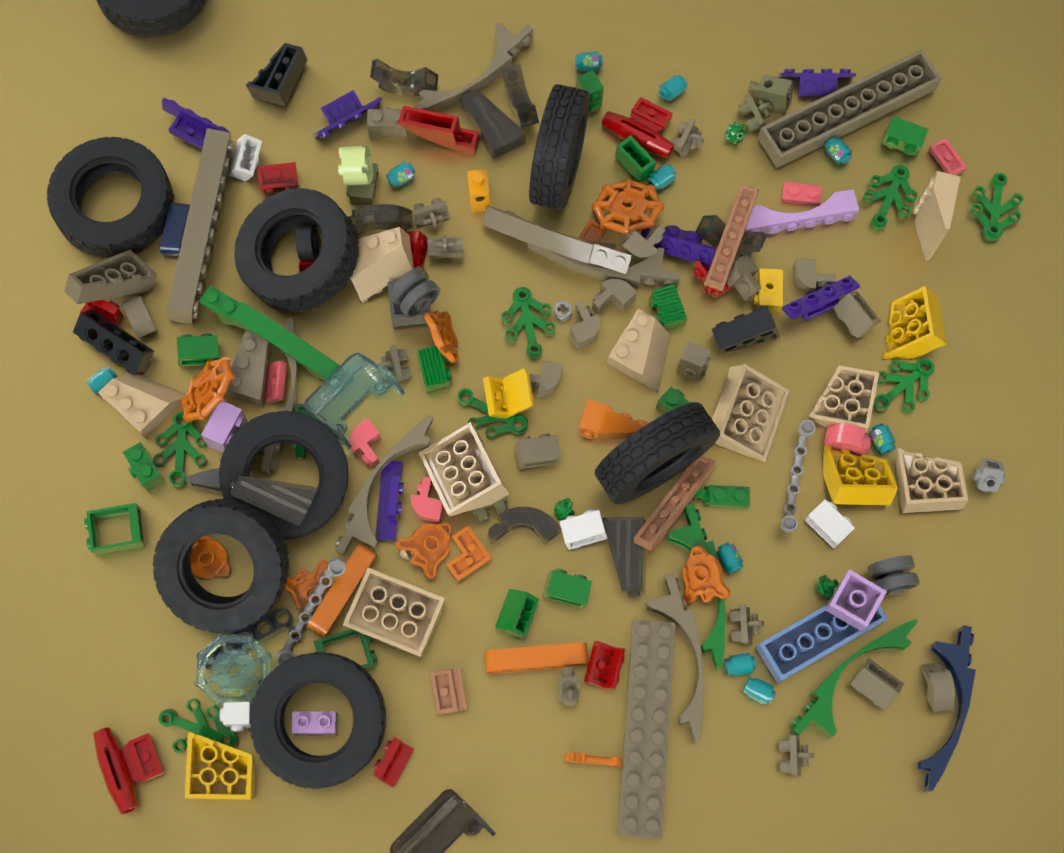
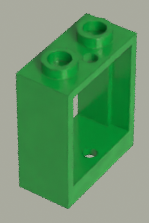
[84,503,145,555]
[313,629,378,671]

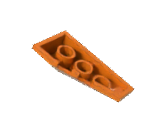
[579,399,649,439]

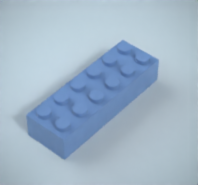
[756,604,888,684]

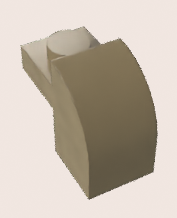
[619,225,665,258]
[726,255,761,301]
[793,258,836,295]
[592,279,637,314]
[122,294,156,338]
[569,301,600,350]
[529,361,563,397]
[921,662,955,712]

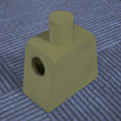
[748,75,792,116]

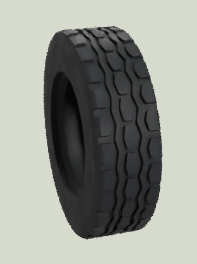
[96,0,206,36]
[529,84,590,210]
[47,137,174,258]
[234,188,359,312]
[595,402,720,504]
[219,411,348,540]
[153,499,289,633]
[249,652,386,789]

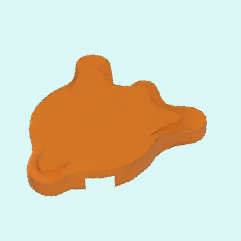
[424,311,459,363]
[396,522,452,579]
[190,535,231,580]
[683,545,731,605]
[284,560,332,616]

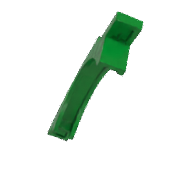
[199,285,346,387]
[666,504,726,671]
[790,619,918,739]

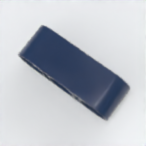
[160,202,190,257]

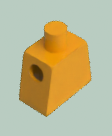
[467,169,490,213]

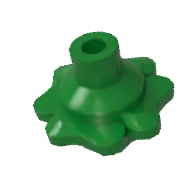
[725,121,746,144]
[554,498,575,521]
[817,575,839,599]

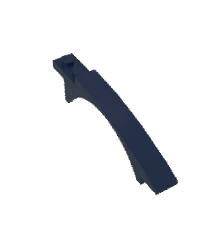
[917,625,976,793]

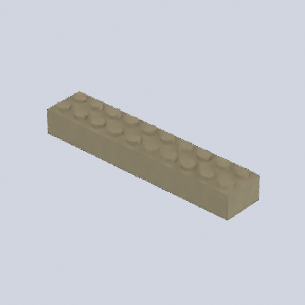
[758,49,942,168]
[168,128,233,325]
[617,619,676,840]

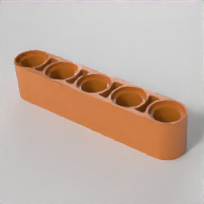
[306,543,378,638]
[485,642,589,673]

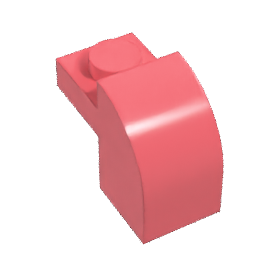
[349,418,381,468]
[824,424,872,456]
[411,477,444,524]

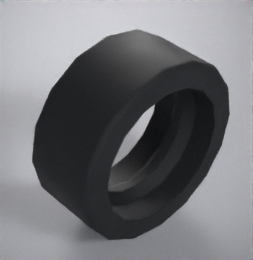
[296,224,319,261]

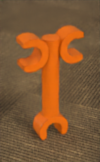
[564,752,622,768]

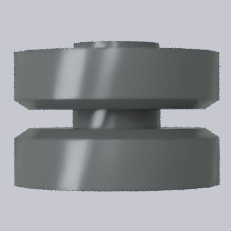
[389,267,441,318]
[868,555,920,595]

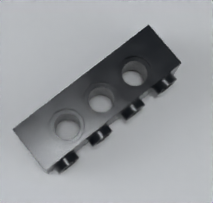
[73,309,154,375]

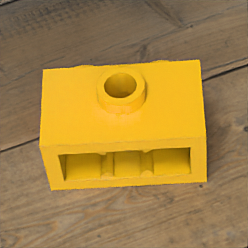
[753,268,783,313]

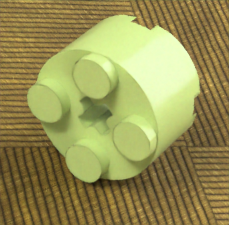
[338,145,373,186]

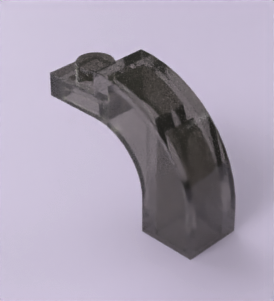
[370,58,439,96]
[501,64,539,128]
[349,204,413,235]
[695,215,767,257]
[487,507,561,545]

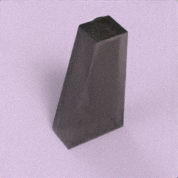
[460,89,526,159]
[228,475,318,528]
[603,517,646,597]

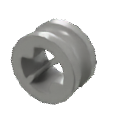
[554,301,572,321]

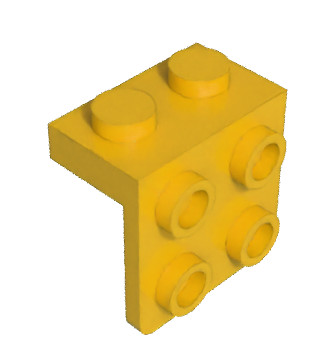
[483,369,534,419]

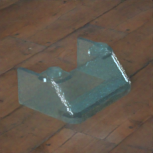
[304,353,405,449]

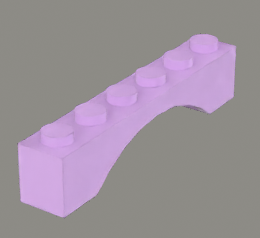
[743,189,859,237]

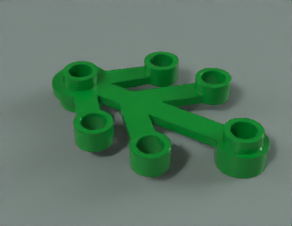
[863,165,918,231]
[970,173,1024,241]
[501,287,556,360]
[873,358,934,413]
[458,388,528,440]
[153,411,207,487]
[159,698,238,753]

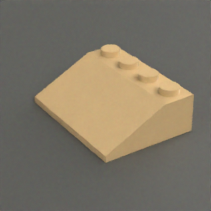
[913,171,961,261]
[712,364,790,462]
[419,422,510,516]
[343,568,446,657]

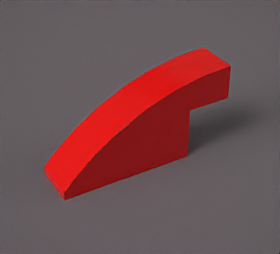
[398,106,480,155]

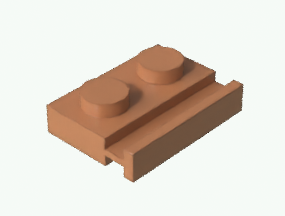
[430,667,467,716]

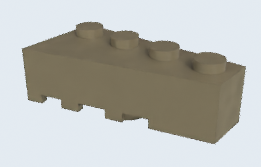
[64,250,156,304]
[226,330,272,407]

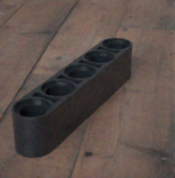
[197,608,294,671]

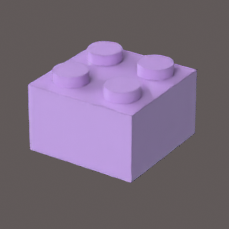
[201,401,248,453]
[825,569,887,631]

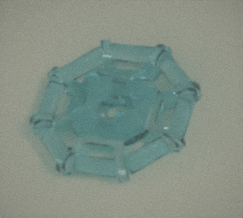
[194,633,272,707]

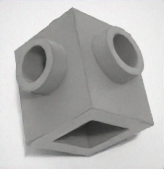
[973,458,1005,492]

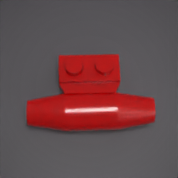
[601,97,674,158]
[93,727,164,814]

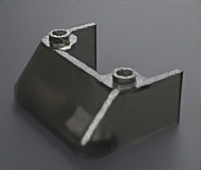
[390,789,496,853]

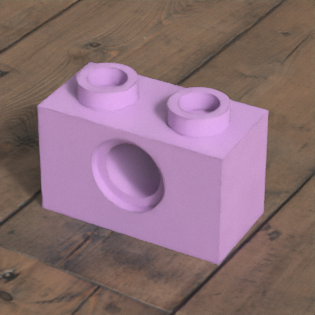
[292,711,338,736]

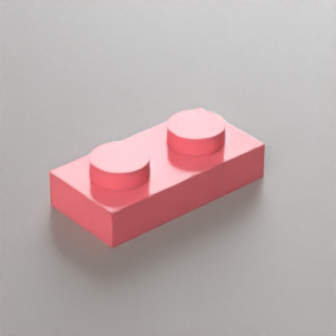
[929,138,967,175]
[781,181,822,206]
[265,361,287,404]

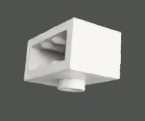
[228,134,262,182]
[805,499,855,549]
[559,510,608,550]
[220,702,252,732]

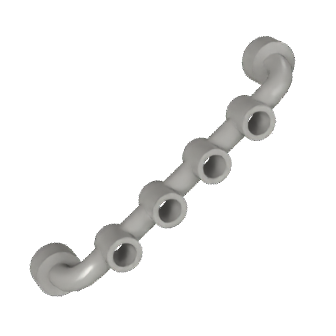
[780,420,816,533]
[277,558,345,665]

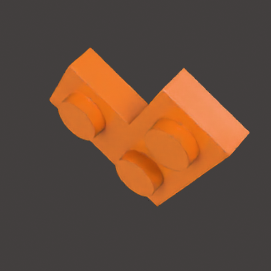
[446,525,492,582]

